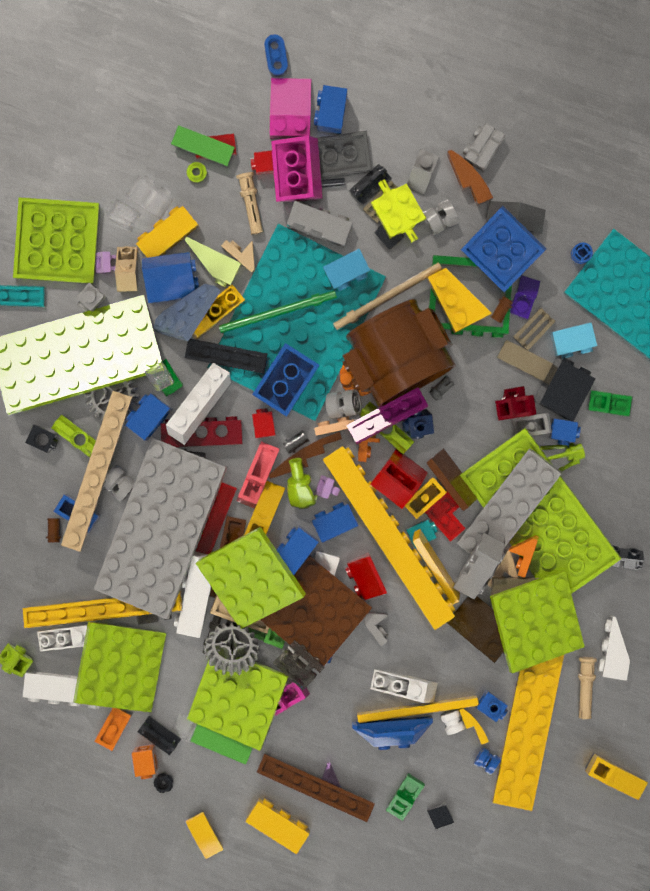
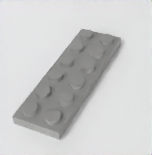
[457,448,562,554]

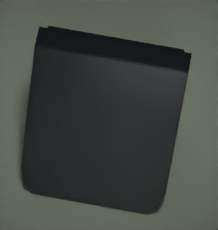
[374,225,404,250]
[427,802,454,829]

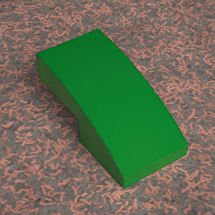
[589,390,633,417]
[386,773,425,821]

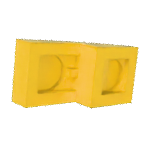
[459,708,489,745]
[186,812,224,859]

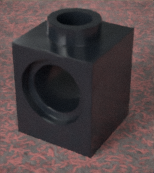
[25,424,59,453]

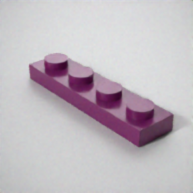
[347,388,428,444]

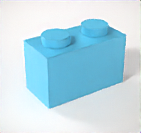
[550,322,597,359]

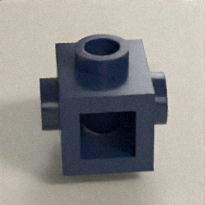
[402,409,434,439]

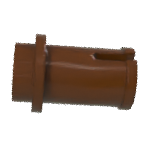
[490,296,513,323]
[46,518,62,543]

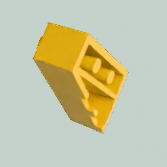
[427,268,492,333]

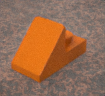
[508,535,539,578]

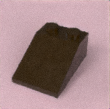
[446,596,504,663]

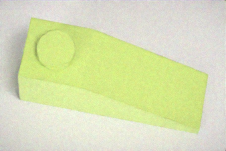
[185,237,242,288]

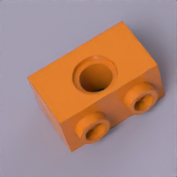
[132,744,159,779]

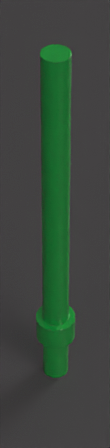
[219,290,337,333]

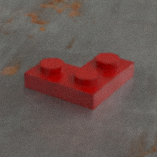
[424,491,466,542]

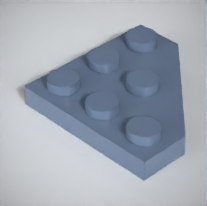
[153,284,220,341]

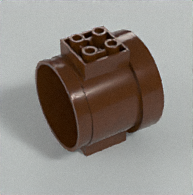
[342,299,456,407]

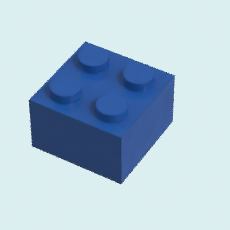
[314,85,348,135]
[126,393,173,441]

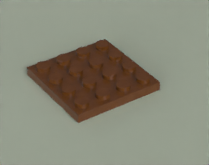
[260,556,372,670]

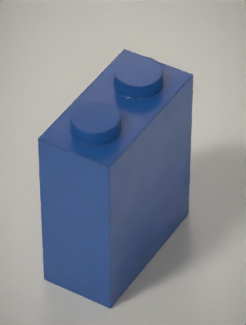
[142,252,199,303]

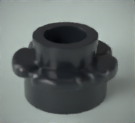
[153,773,173,793]

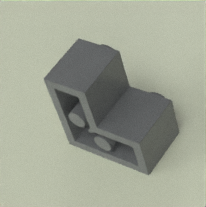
[486,201,546,236]

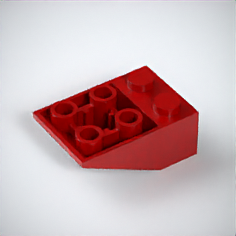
[370,449,428,509]

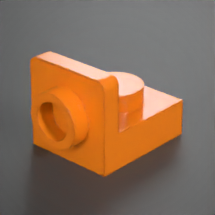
[357,435,380,462]

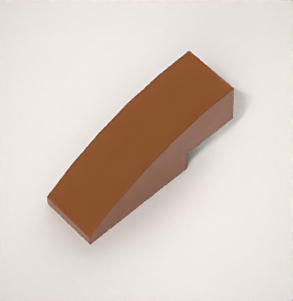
[447,150,493,206]

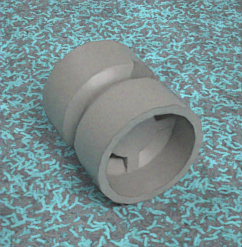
[423,199,459,235]
[326,389,362,419]
[103,465,135,502]

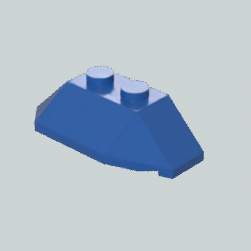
[352,716,433,750]

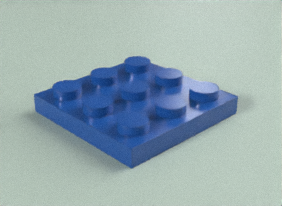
[461,206,546,292]

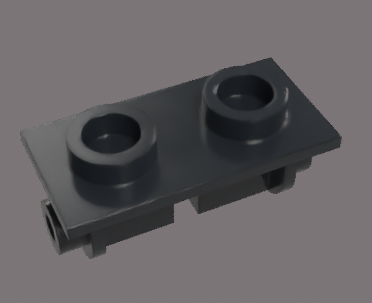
[349,164,392,205]
[612,545,644,570]
[137,716,181,755]

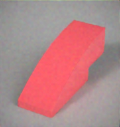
[237,441,280,509]

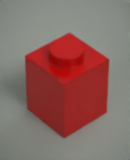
[250,150,274,175]
[252,408,276,438]

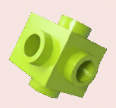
[0,643,33,677]

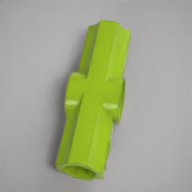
[360,402,415,454]
[51,414,96,457]

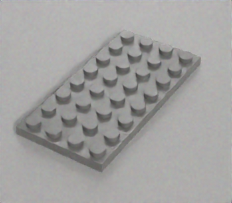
[94,438,228,620]

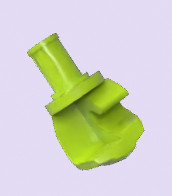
[287,458,317,509]

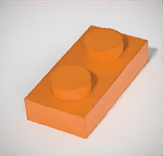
[94,708,132,751]

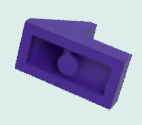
[510,275,541,320]

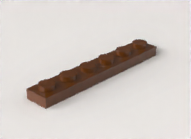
[256,754,375,822]

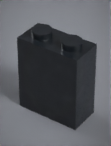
[534,357,596,421]

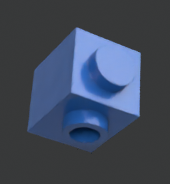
[549,418,581,445]
[475,690,508,722]

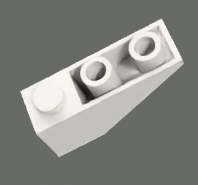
[598,615,630,681]
[37,622,100,651]
[370,669,438,703]

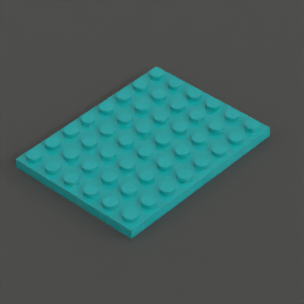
[207,224,386,421]

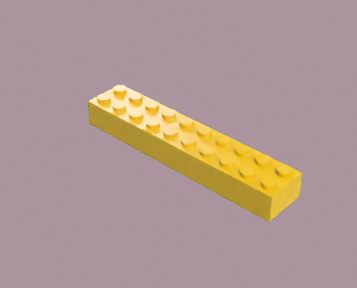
[322,446,455,630]

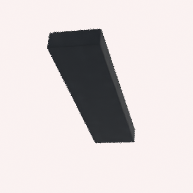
[184,339,268,374]

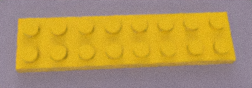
[492,655,564,811]

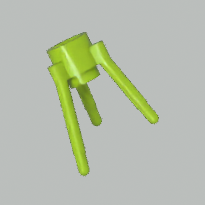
[540,442,585,472]

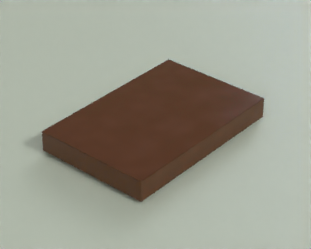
[426,448,478,511]

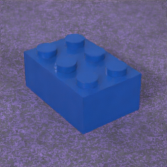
[252,343,320,417]
[276,525,319,575]

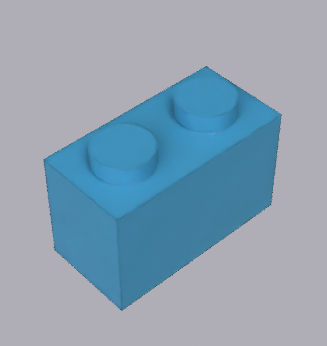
[323,249,370,291]

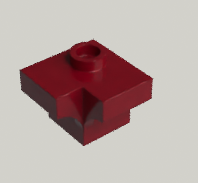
[495,386,537,421]

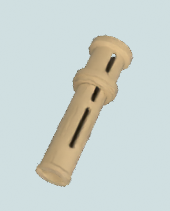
[236,172,264,235]
[578,657,597,719]

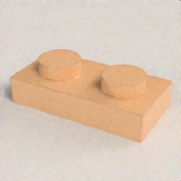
[314,416,354,436]

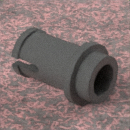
[429,375,455,401]
[283,430,310,453]

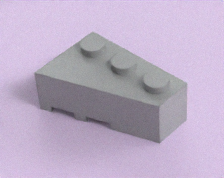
[287,201,352,247]
[453,533,506,599]

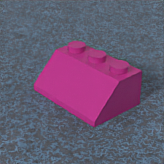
[271,136,323,202]

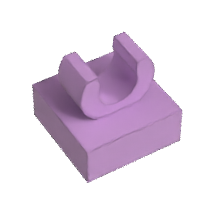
[95,252,116,274]
[314,475,340,499]

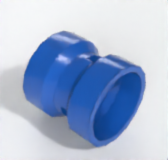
[570,242,593,264]
[473,747,501,775]

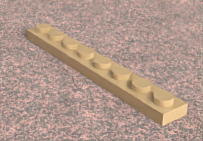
[61,391,132,552]

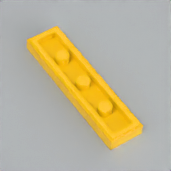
[413,529,460,605]

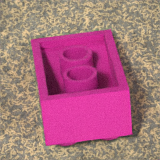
[270,78,311,139]

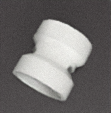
[440,709,466,735]

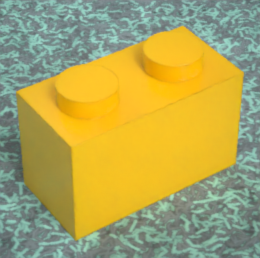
[405,477,447,519]

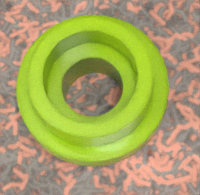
[187,162,207,182]

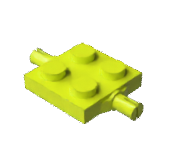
[371,179,426,243]

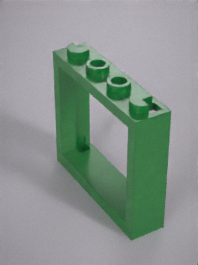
[428,255,512,338]

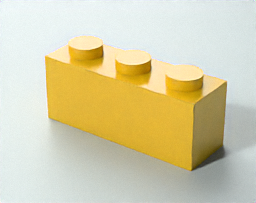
[136,206,199,258]
[245,798,310,854]

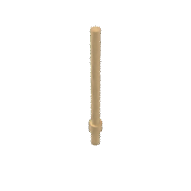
[333,262,442,330]

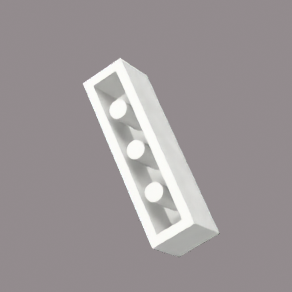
[166,363,231,445]
[174,552,211,638]
[23,671,100,709]

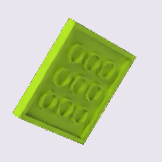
[13,197,100,284]
[195,527,306,629]
[490,570,585,674]
[73,622,166,712]
[187,651,289,751]

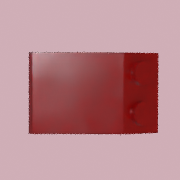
[345,552,387,600]

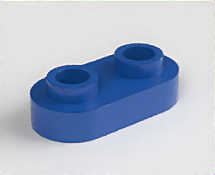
[264,34,288,76]

